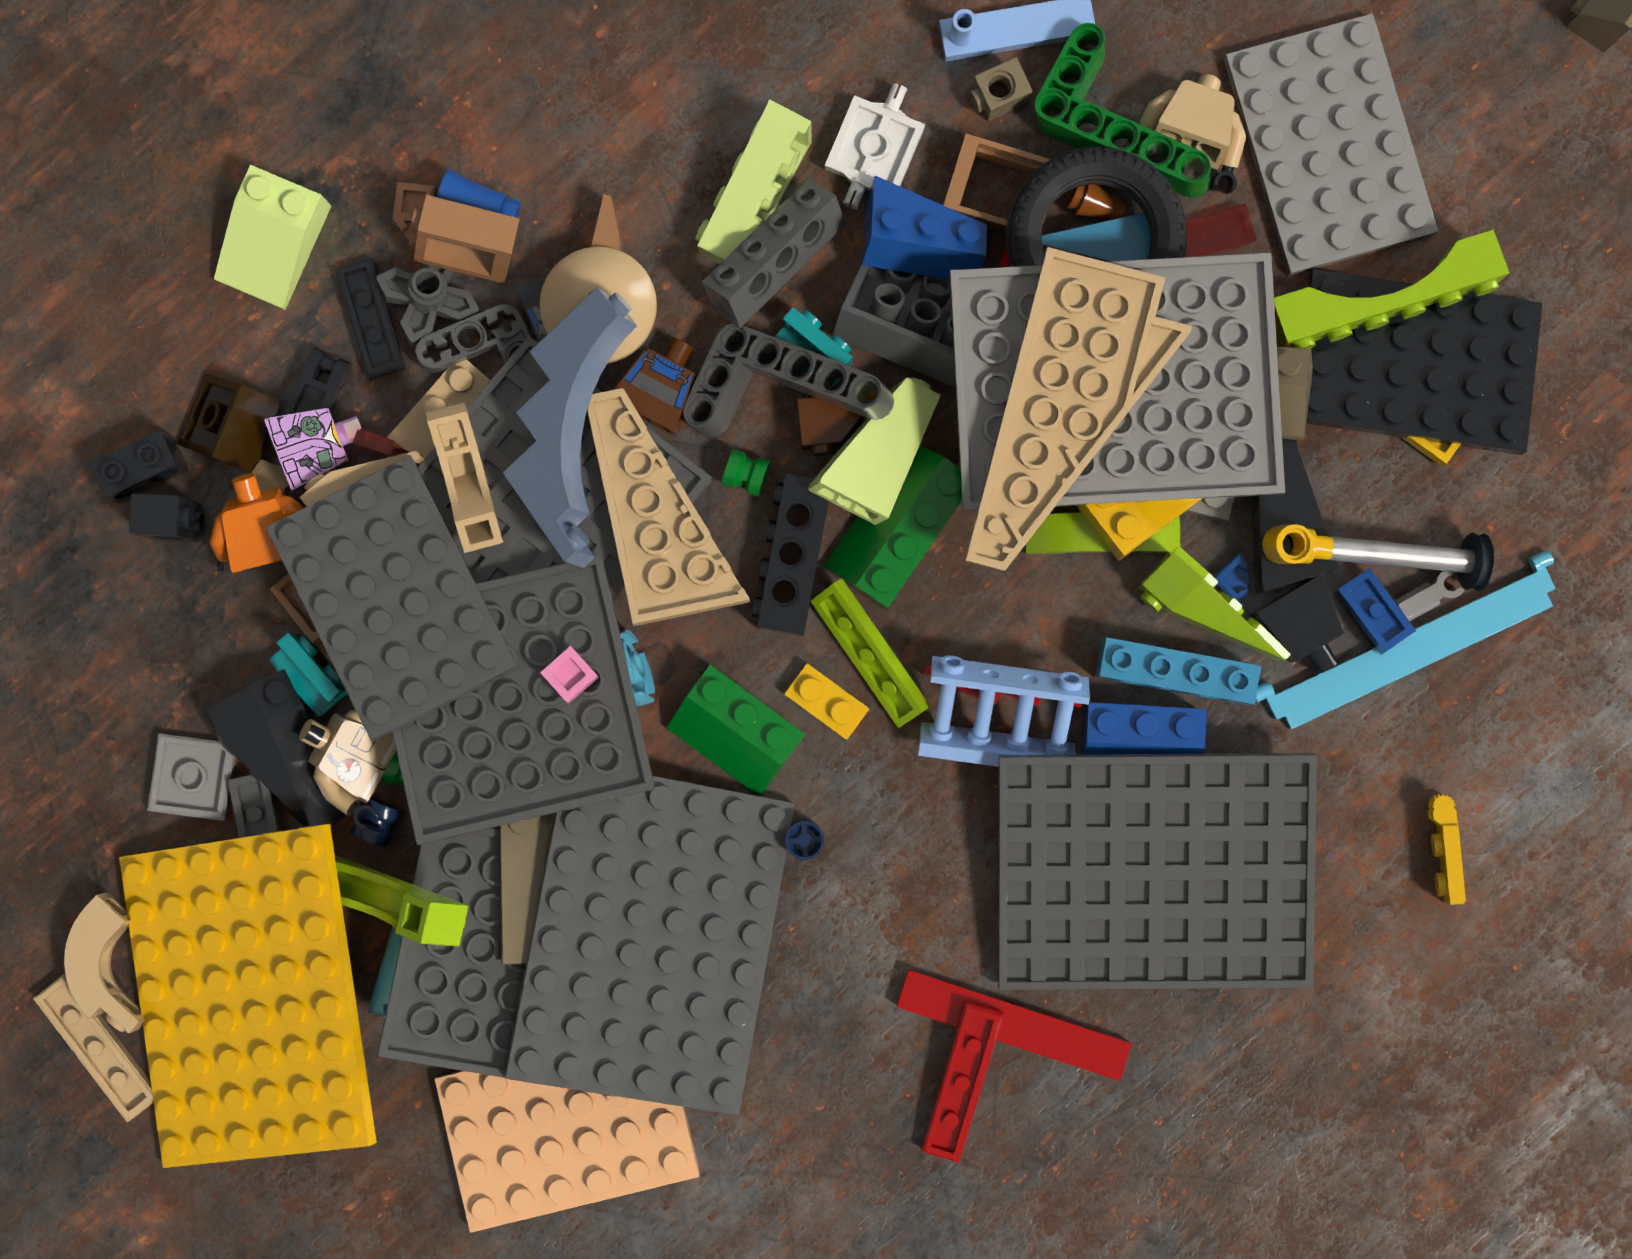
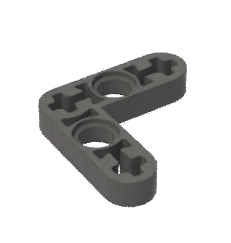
[416,304,531,373]

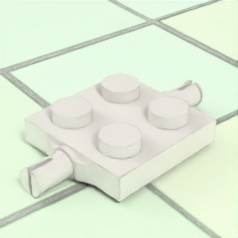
[825,83,925,210]

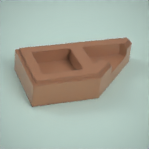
[392,182,437,240]

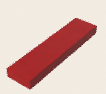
[921,1000,1004,1163]

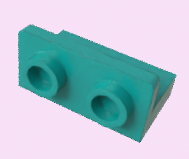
[775,307,853,388]
[270,633,348,717]

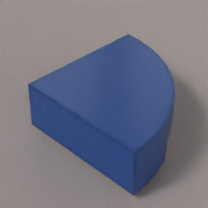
[1213,552,1249,604]

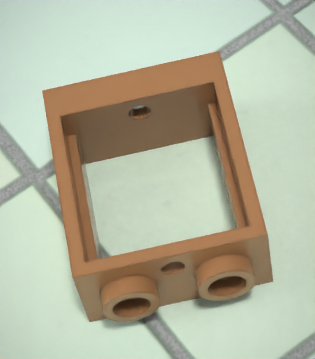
[943,133,1050,235]
[409,195,520,284]

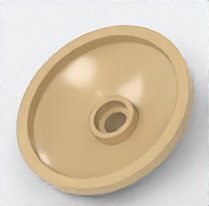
[540,247,657,363]

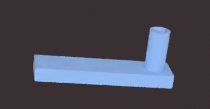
[939,0,1095,62]

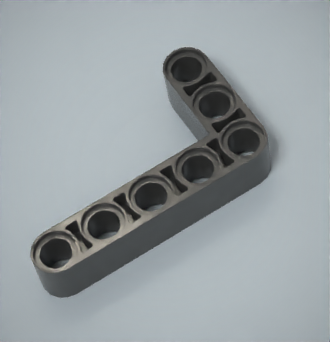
[683,323,894,438]

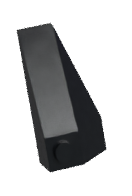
[205,669,347,828]

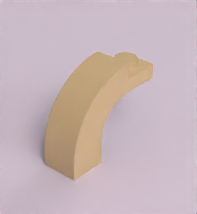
[425,402,503,553]
[64,892,146,1034]

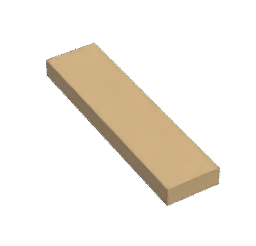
[33,974,155,1122]

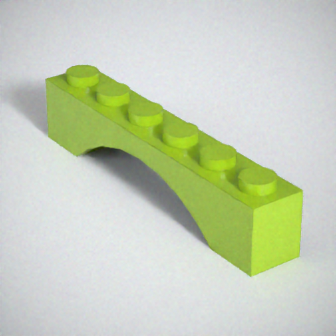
[1274,230,1509,349]
[335,855,469,946]

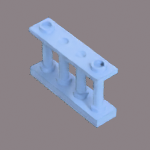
[918,655,1090,767]

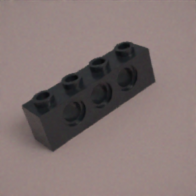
[752,473,829,637]

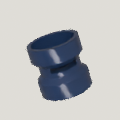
[350,797,402,847]
[785,820,824,860]

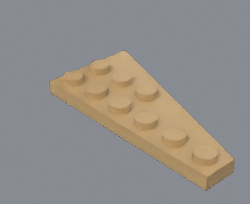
[587,388,750,626]

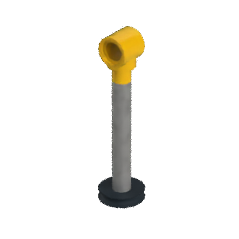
[1262,524,1494,592]

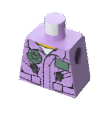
[264,408,365,492]

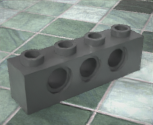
[702,178,846,328]

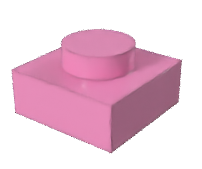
[540,646,599,704]

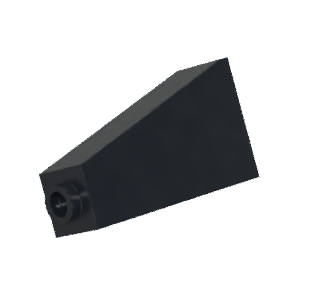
[1251,439,1339,595]

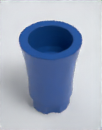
[437,168,521,218]

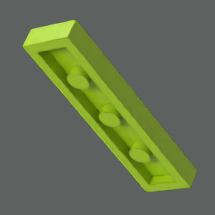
[811,578,930,728]

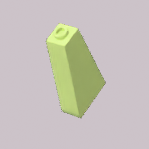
[808,377,941,525]

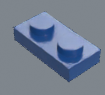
[1335,568,1416,655]

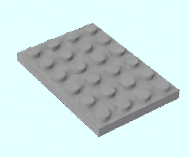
[1224,13,1439,276]

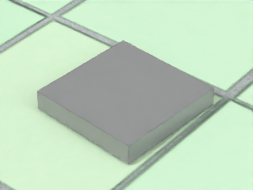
[147,734,237,821]

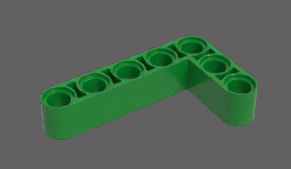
[1035,22,1211,198]

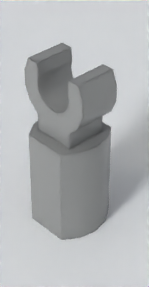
[1394,571,1464,622]

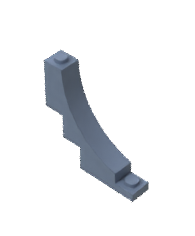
[503,287,637,568]

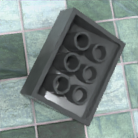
[832,265,956,388]

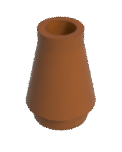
[1066,184,1127,220]

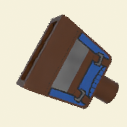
[614,337,697,437]

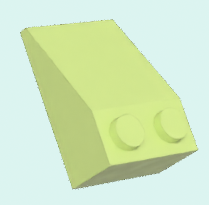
[214,165,331,310]

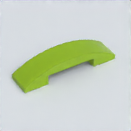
[1025,513,1180,554]

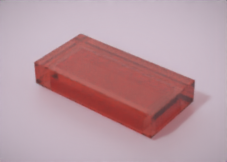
[1185,204,1257,257]
[353,429,408,459]

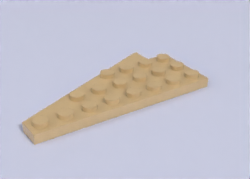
[965,247,1192,571]

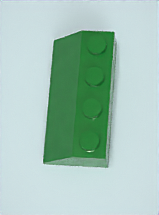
[823,445,962,611]

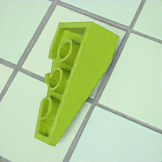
[1137,546,1291,661]

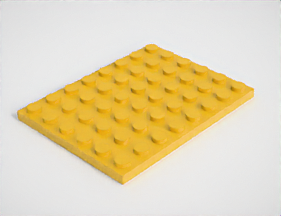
[119,824,377,1168]

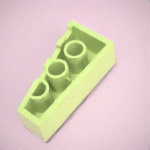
[695,99,812,264]

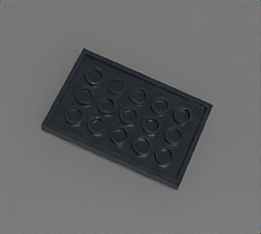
[1306,269,1543,455]

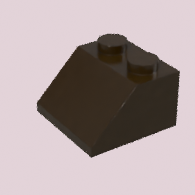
[177,373,280,473]

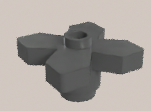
[376,263,479,347]

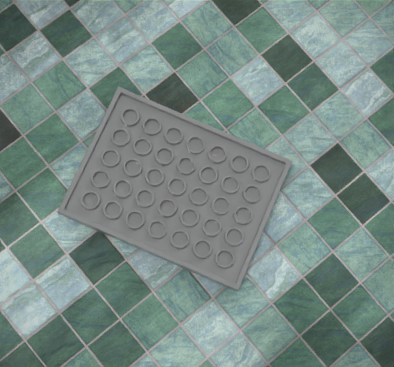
[950,253,1285,511]

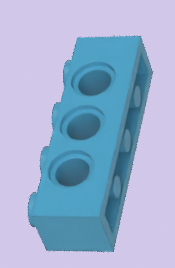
[1094,637,1261,705]

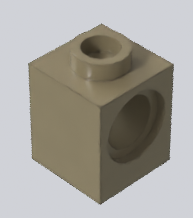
[969,57,1033,121]

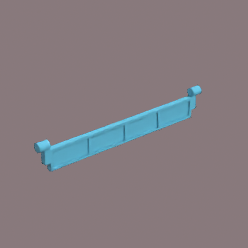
[1256,550,1556,730]

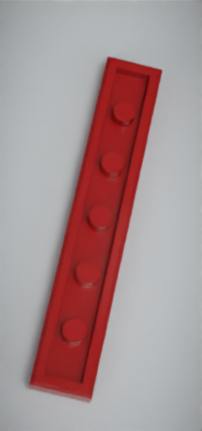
[896,969,1132,1081]

